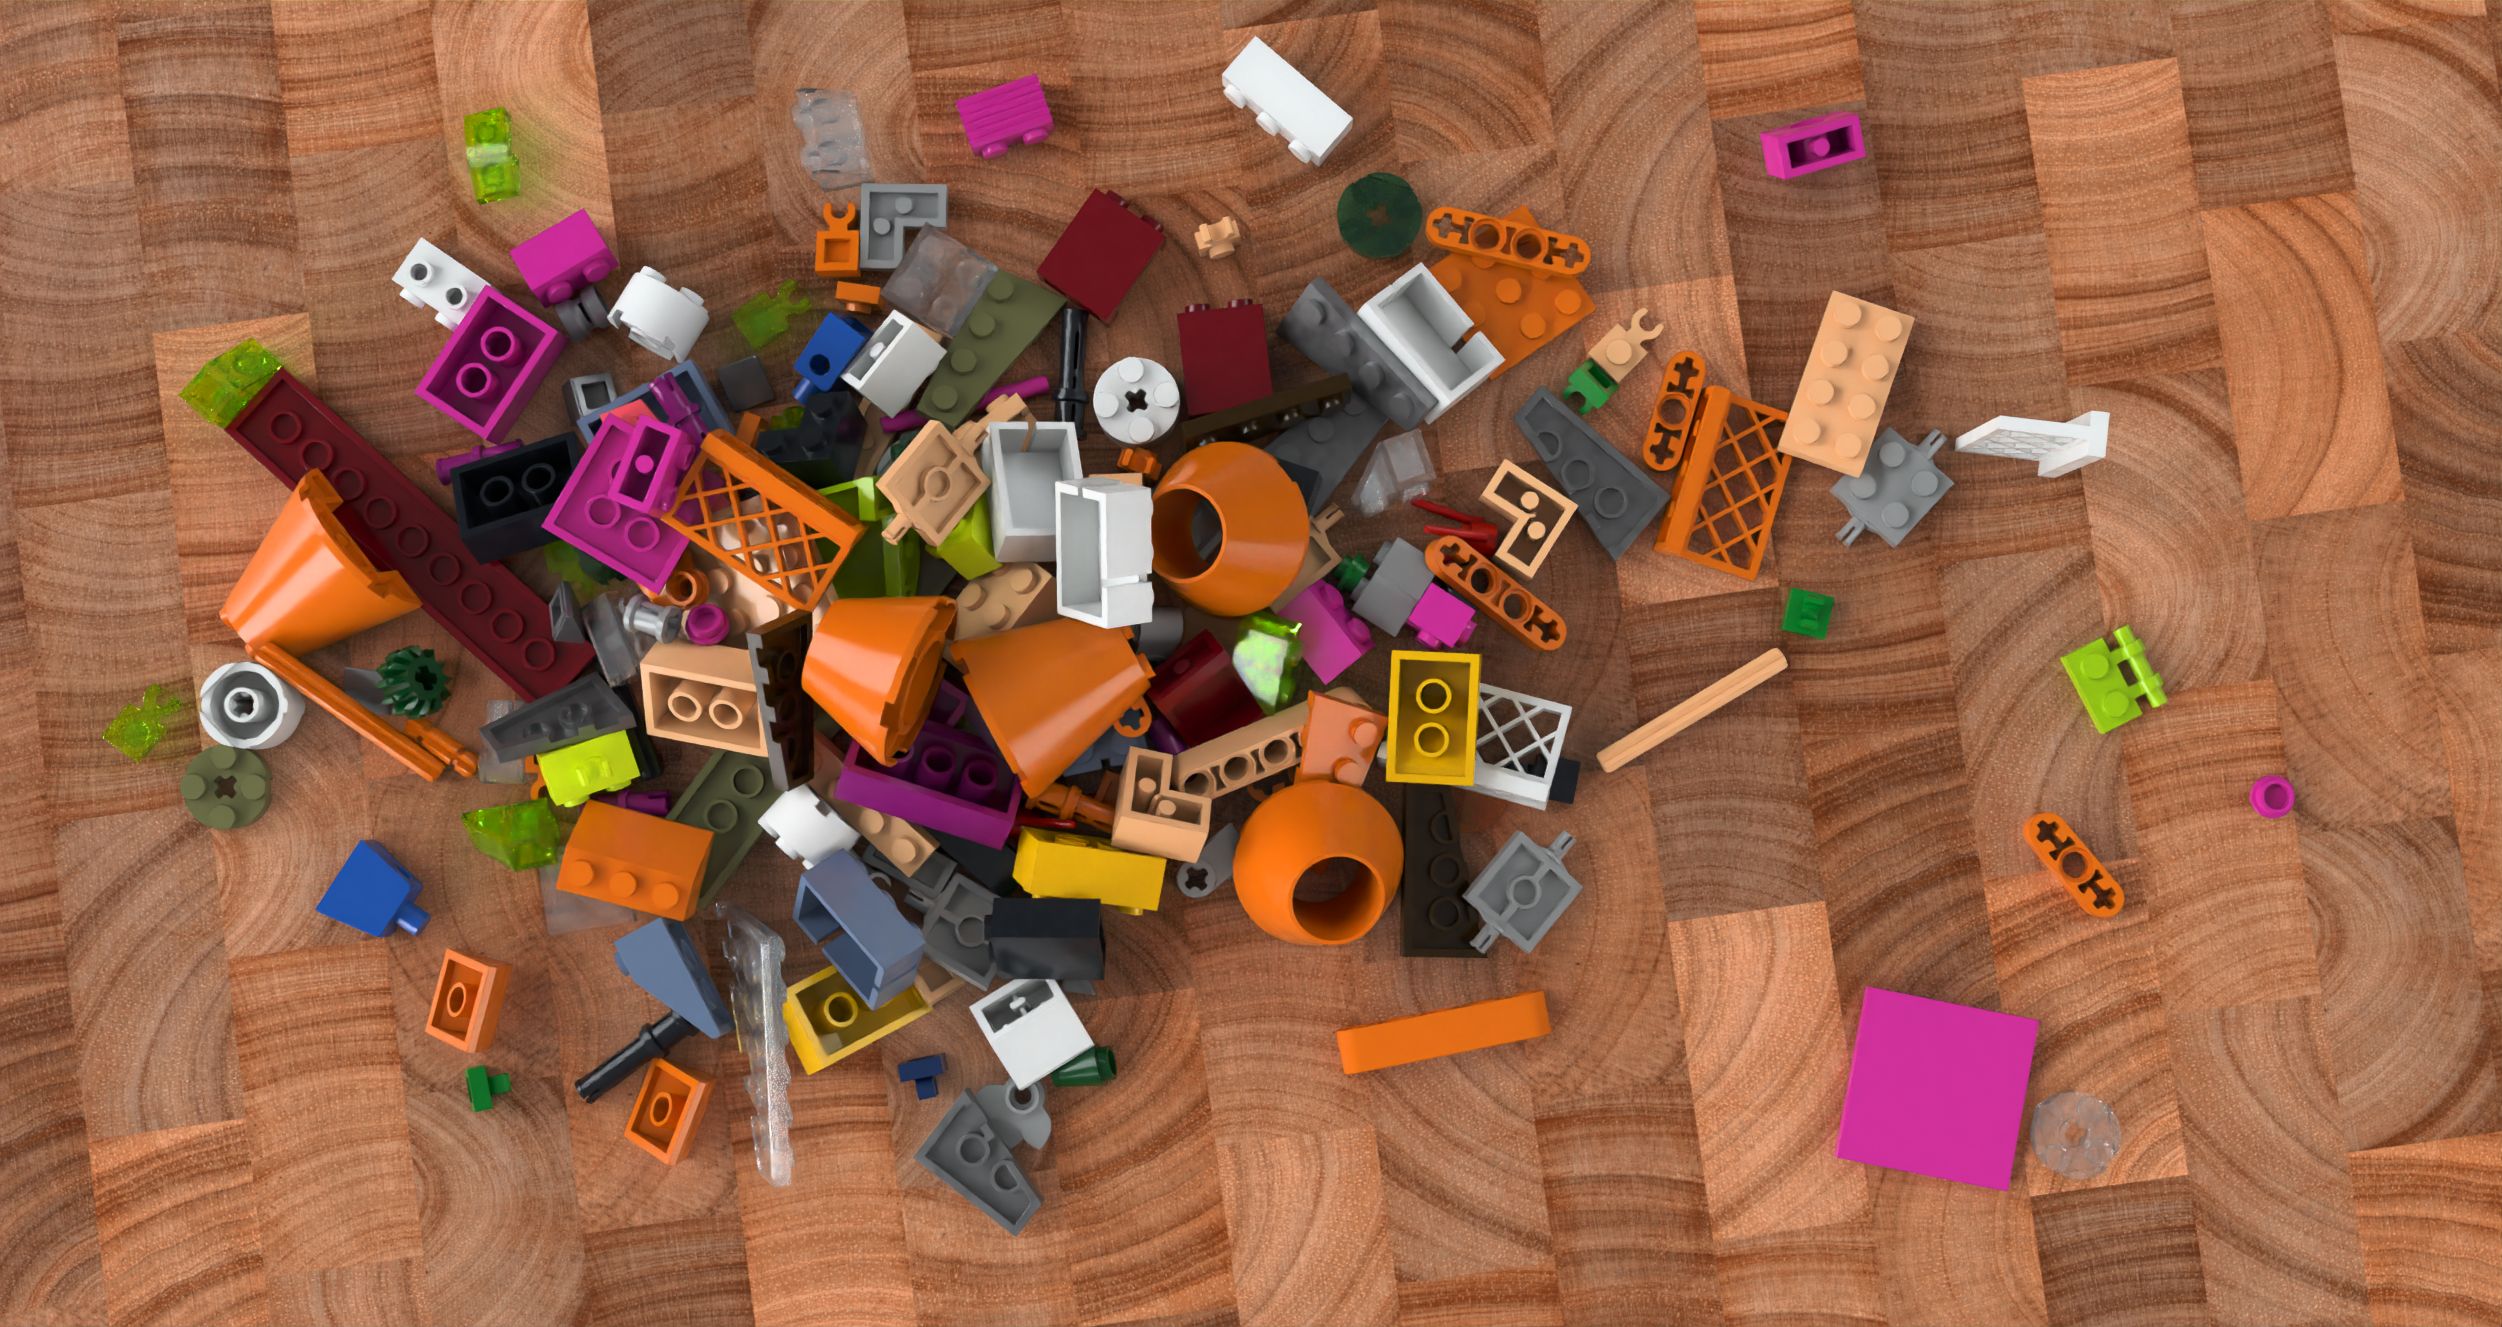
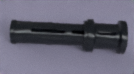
[1051,309,1090,441]
[575,1008,700,1104]

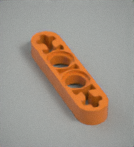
[1425,207,1591,278]
[1425,535,1567,652]

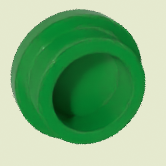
[1333,552,1370,593]

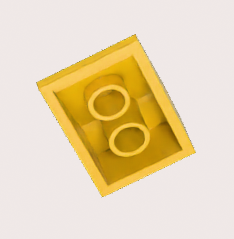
[1386,650,1482,786]
[769,965,934,1075]

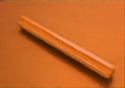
[255,642,446,782]

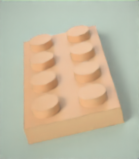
[1776,290,1915,478]

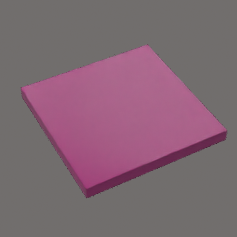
[1834,986,2039,1192]

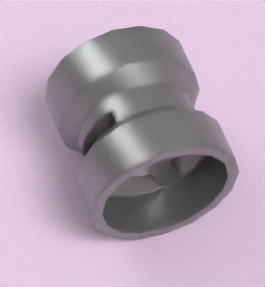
[555,285,611,343]

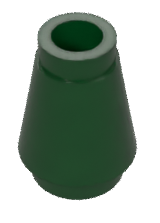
[1051,1043,1117,1088]

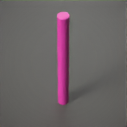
[879,375,1050,435]

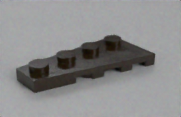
[746,609,814,792]
[1400,783,1488,958]

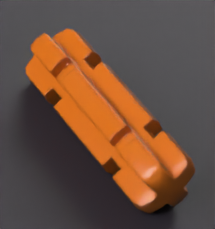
[403,717,483,778]

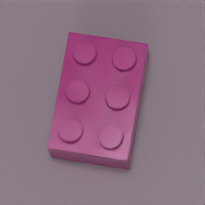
[414,285,570,445]

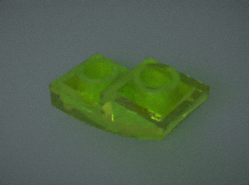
[464,106,520,205]

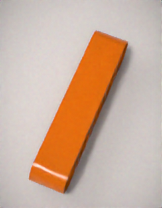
[1336,989,1552,1074]

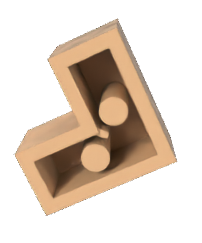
[1478,459,1578,582]
[1111,746,1212,864]

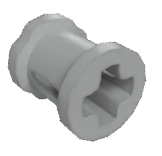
[623,594,683,644]

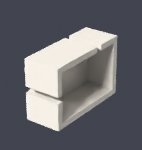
[1356,262,1505,425]
[980,422,1083,562]
[1055,476,1154,629]

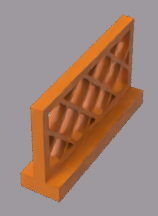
[1652,385,1793,582]
[660,428,869,612]

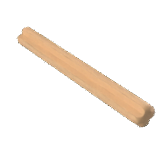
[1596,648,1788,772]

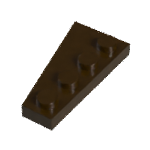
[1181,372,1352,456]

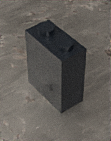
[984,898,1107,980]

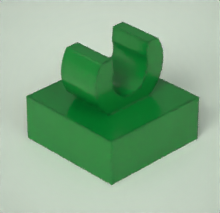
[1562,358,1620,415]
[1780,588,1835,640]
[464,1065,512,1112]

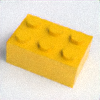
[1012,826,1167,915]

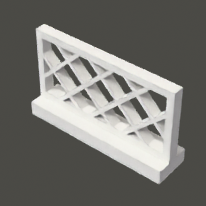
[1955,411,2110,478]
[1377,683,1572,811]

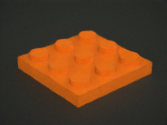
[1428,204,1597,383]

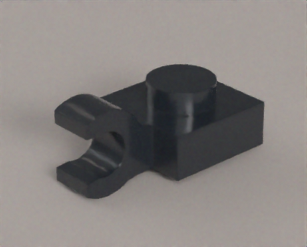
[1504,754,1581,804]

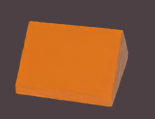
[425,948,513,1053]
[623,1058,718,1166]

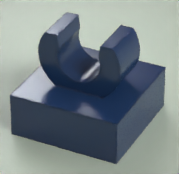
[897,1052,948,1100]

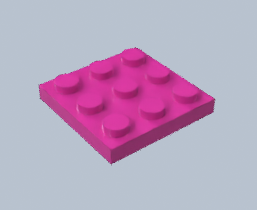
[541,412,726,595]

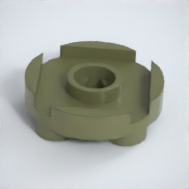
[179,744,273,830]

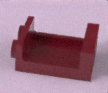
[1036,188,1167,328]
[1177,299,1273,420]
[1146,628,1271,748]

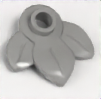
[974,1078,1051,1149]

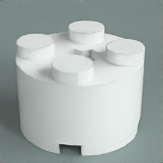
[607,266,710,363]
[1093,357,1181,449]
[199,662,305,750]
[758,783,862,870]

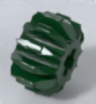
[375,645,453,720]

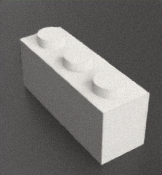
[1222,36,1353,167]

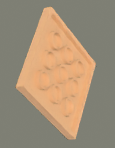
[681,495,839,650]

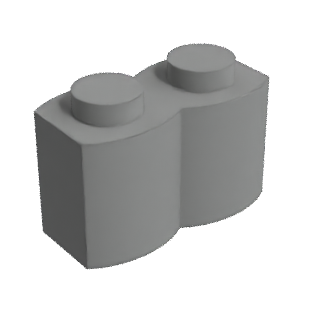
[1349,537,1435,637]

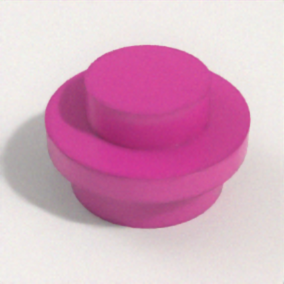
[685,604,730,646]
[2250,775,2295,818]

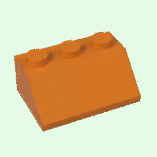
[556,799,715,922]

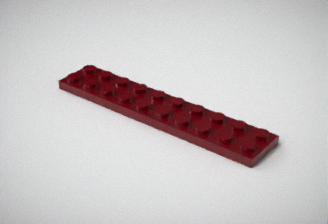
[224,366,599,704]

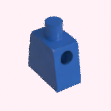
[792,311,874,406]
[315,839,432,938]

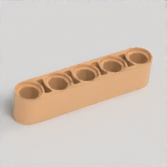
[1170,686,1372,800]

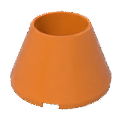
[1151,442,1309,616]
[802,595,959,767]
[1232,780,1404,946]

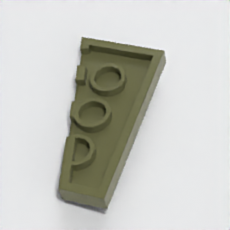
[916,264,1068,432]

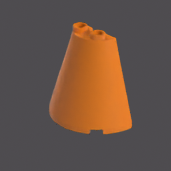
[219,468,423,663]
[949,617,1156,800]

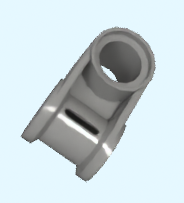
[1127,606,1183,670]
[1176,822,1240,898]

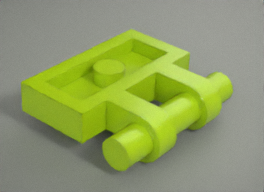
[2060,624,2168,734]

